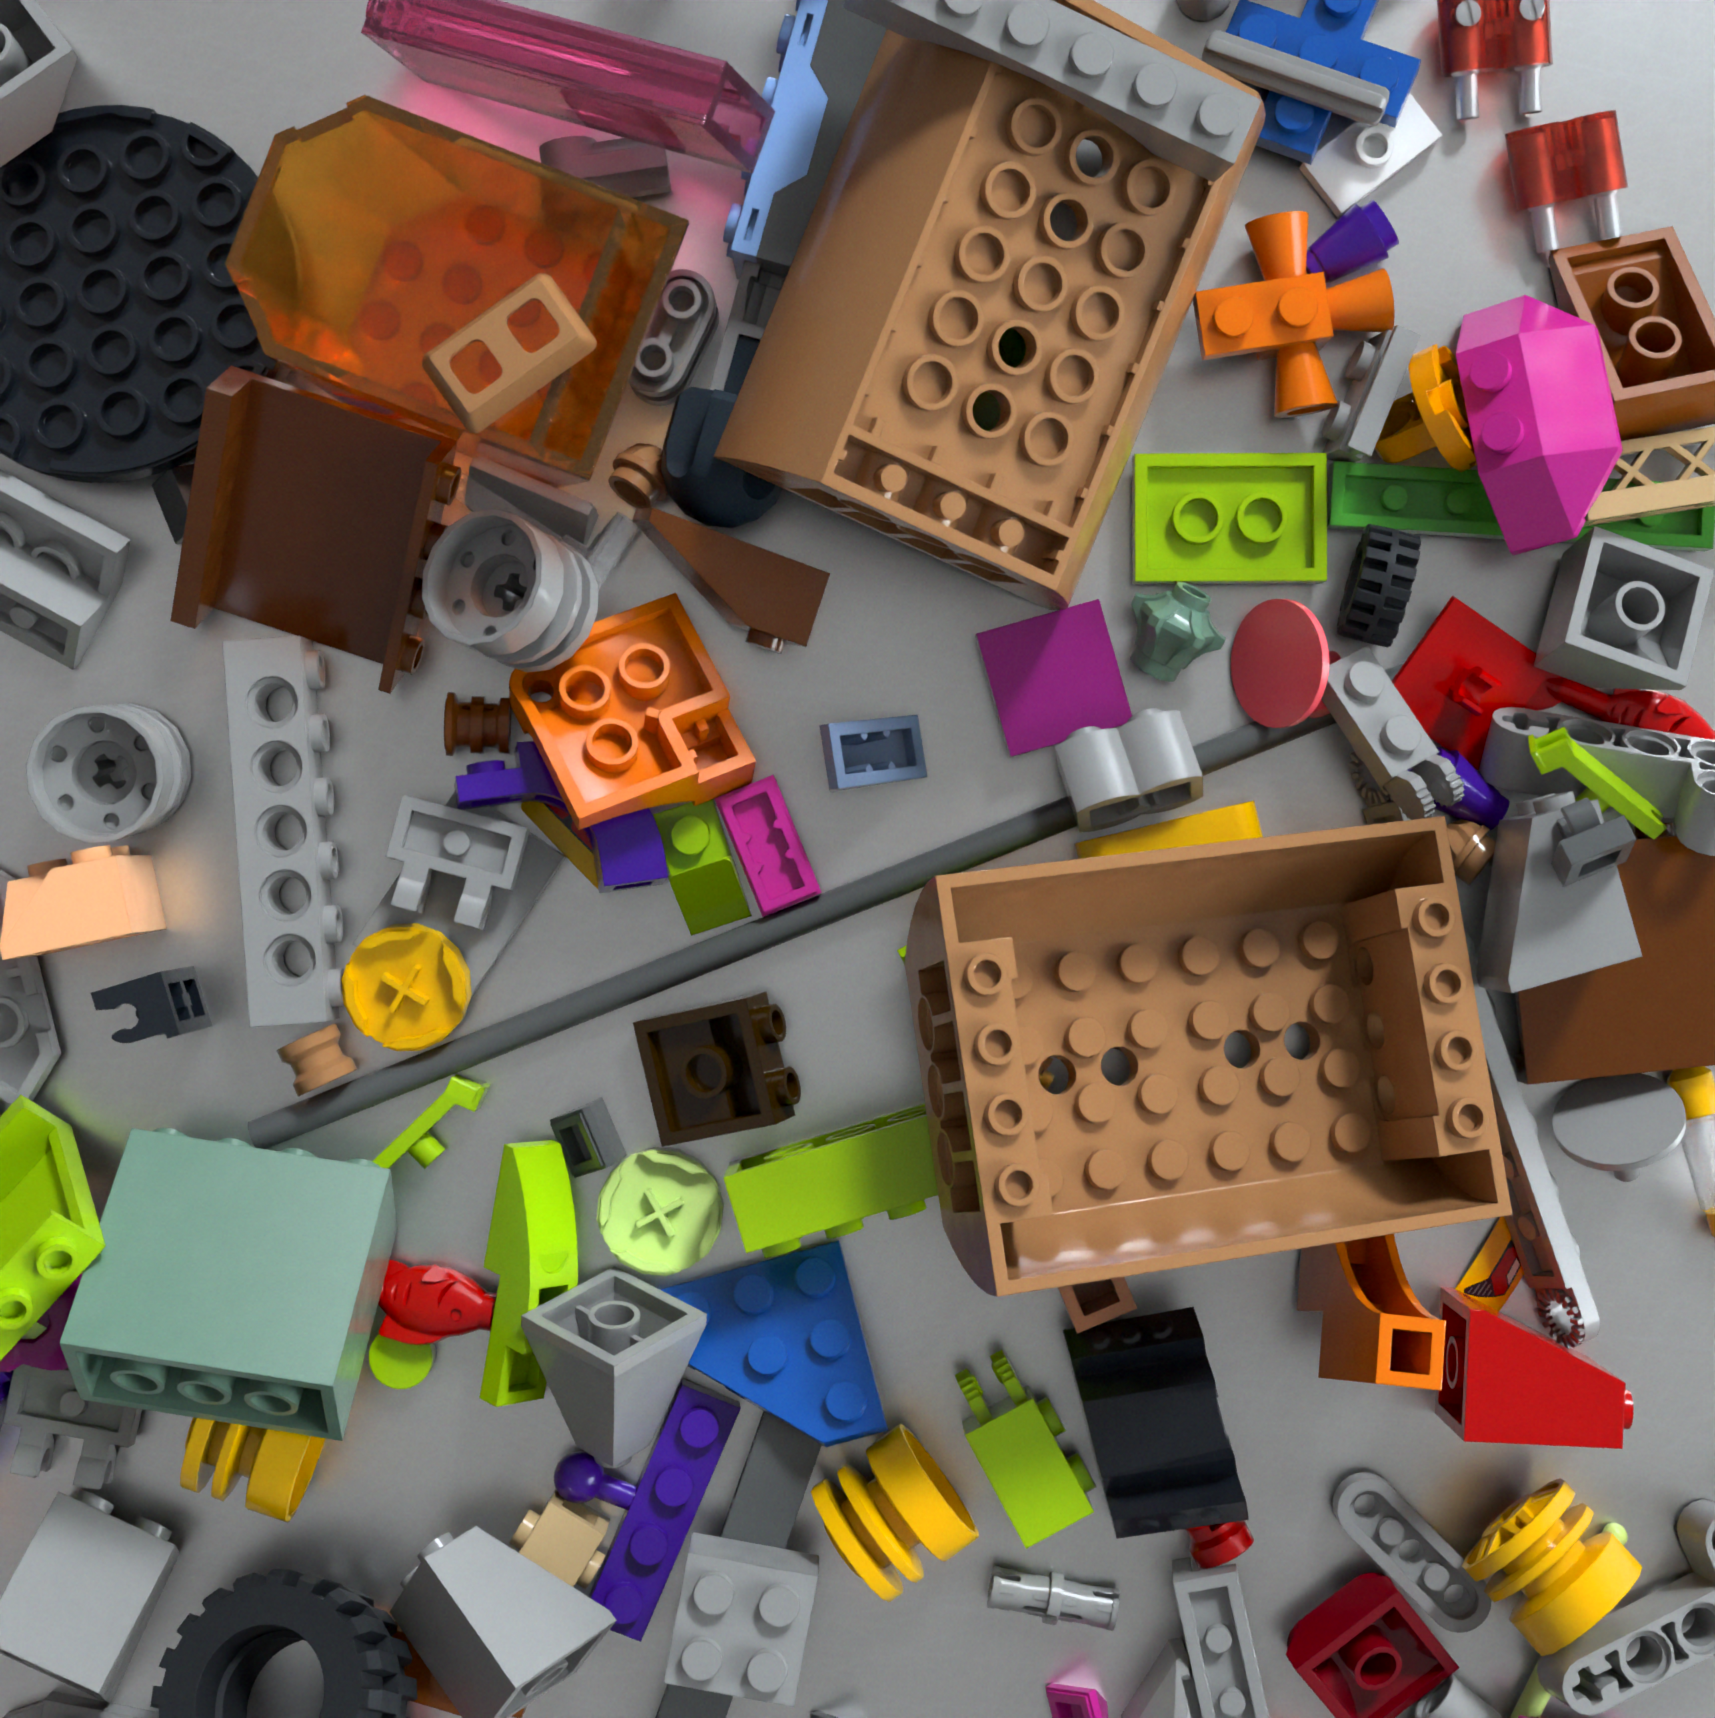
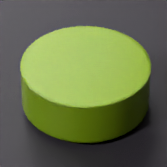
[369,1334,436,1389]

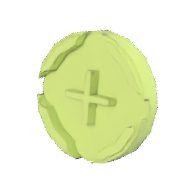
[596,1147,724,1276]

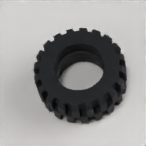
[150,1569,417,1718]

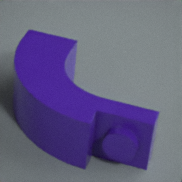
[454,741,668,893]

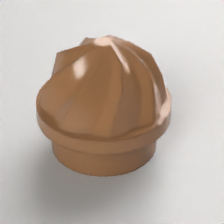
[608,443,668,508]
[1447,819,1496,886]

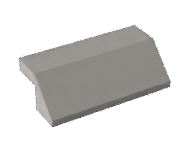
[0,469,131,670]

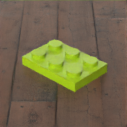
[1132,453,1327,584]

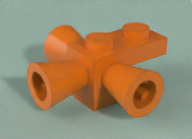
[1193,211,1395,418]

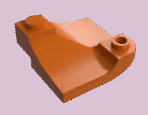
[509,593,756,830]

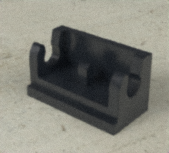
[91,966,212,1043]

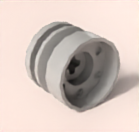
[422,509,598,673]
[26,703,191,843]

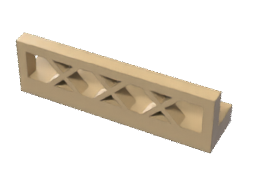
[1583,426,1715,527]

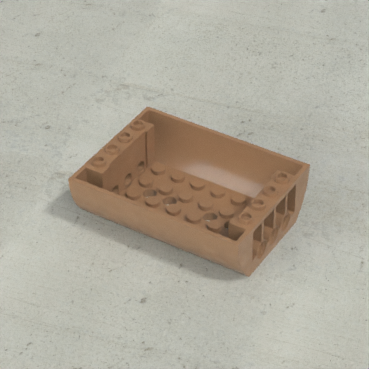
[713,0,1266,610]
[905,816,1513,1297]

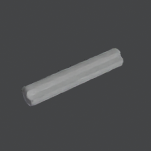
[1202,30,1390,126]

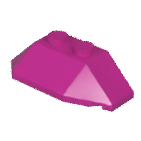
[1456,295,1623,555]

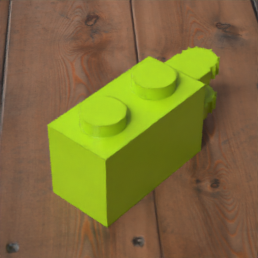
[955,1349,1096,1549]

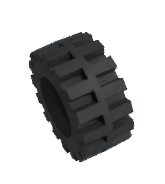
[1337,524,1421,648]

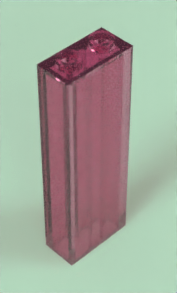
[361,0,775,174]

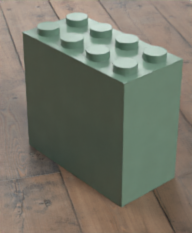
[59,1128,397,1441]

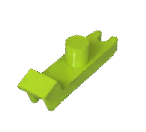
[1528,727,1667,839]
[372,1074,491,1169]

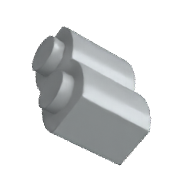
[1055,708,1203,832]

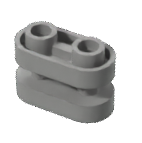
[622,269,719,406]

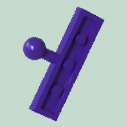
[554,1379,741,1642]

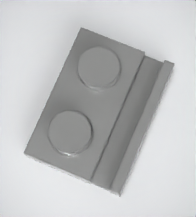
[1322,325,1421,462]

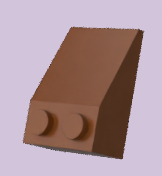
[1548,226,1715,441]

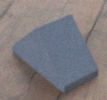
[819,715,927,792]

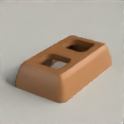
[422,273,597,433]

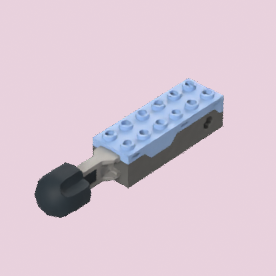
[661,0,887,528]

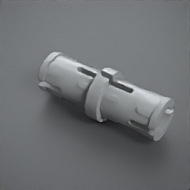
[987,1566,1120,1631]

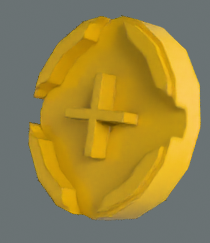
[342,923,472,1051]

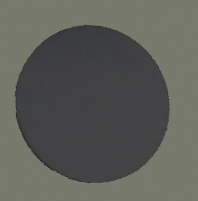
[0,105,298,483]

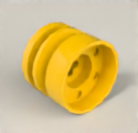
[180,1417,326,1523]
[811,1423,979,1602]
[1462,1478,1642,1656]

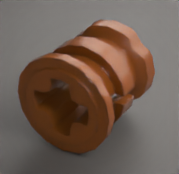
[444,692,512,756]

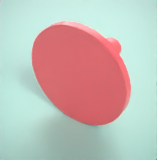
[1231,599,1341,728]

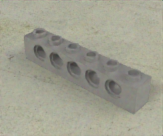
[222,635,344,1028]

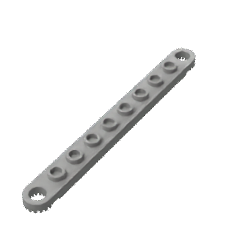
[1349,748,1600,1349]

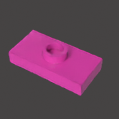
[715,775,822,917]

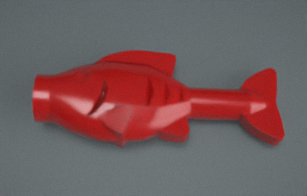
[1524,672,1715,740]
[378,1260,497,1346]

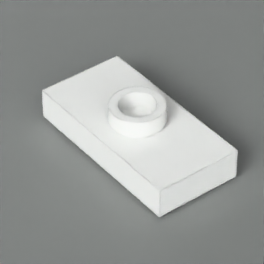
[1299,93,1442,218]

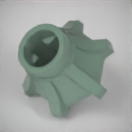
[1130,582,1226,682]

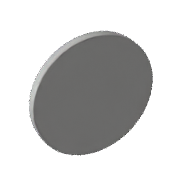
[1552,1073,1686,1182]

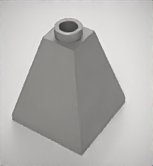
[521,1266,707,1468]

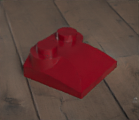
[1285,1572,1459,1718]

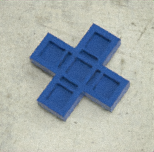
[1226,0,1421,165]

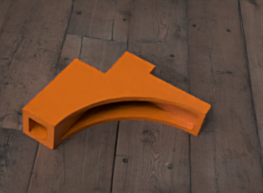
[1297,1234,1446,1391]

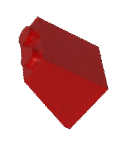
[1435,1287,1634,1449]

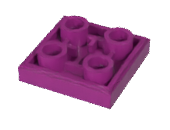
[975,599,1132,757]

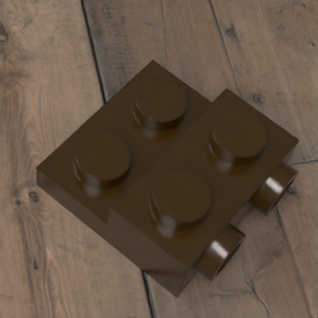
[633,991,801,1147]

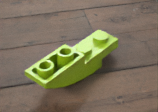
[479,1140,578,1407]

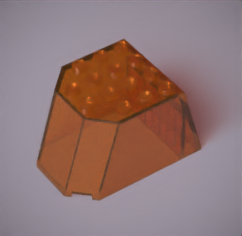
[225,95,689,488]

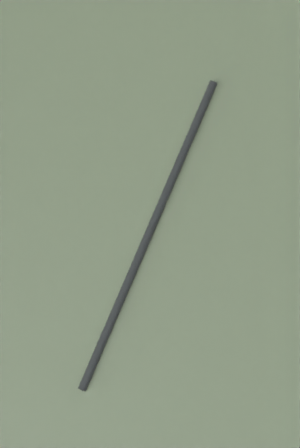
[248,662,1405,1149]

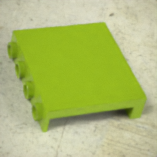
[0,1094,106,1361]

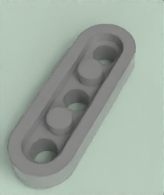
[1333,1472,1492,1633]

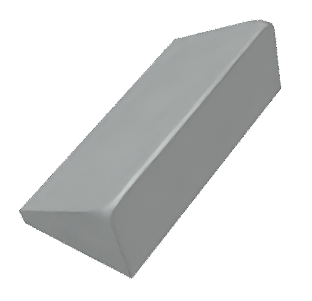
[466,455,599,554]

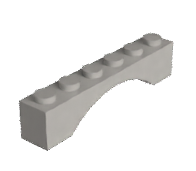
[843,0,1262,182]

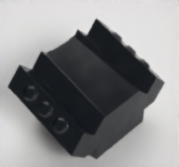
[1063,1307,1249,1539]

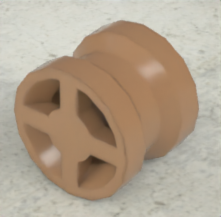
[276,1023,357,1097]

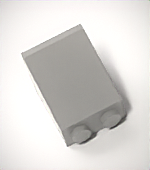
[1476,791,1642,993]
[0,1489,180,1704]
[390,1526,617,1718]

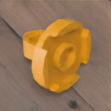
[1374,344,1477,472]

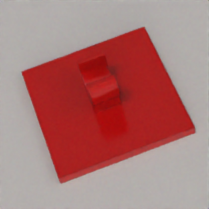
[1392,596,1549,770]

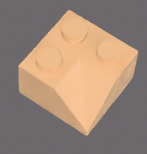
[0,845,167,960]

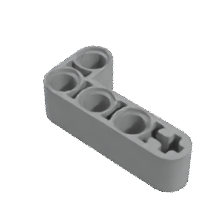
[1478,707,1715,856]
[1537,1499,1715,1716]

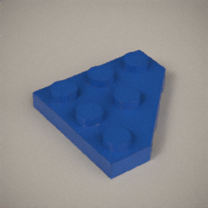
[661,1240,888,1448]

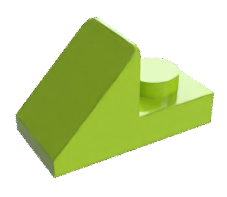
[653,799,752,936]

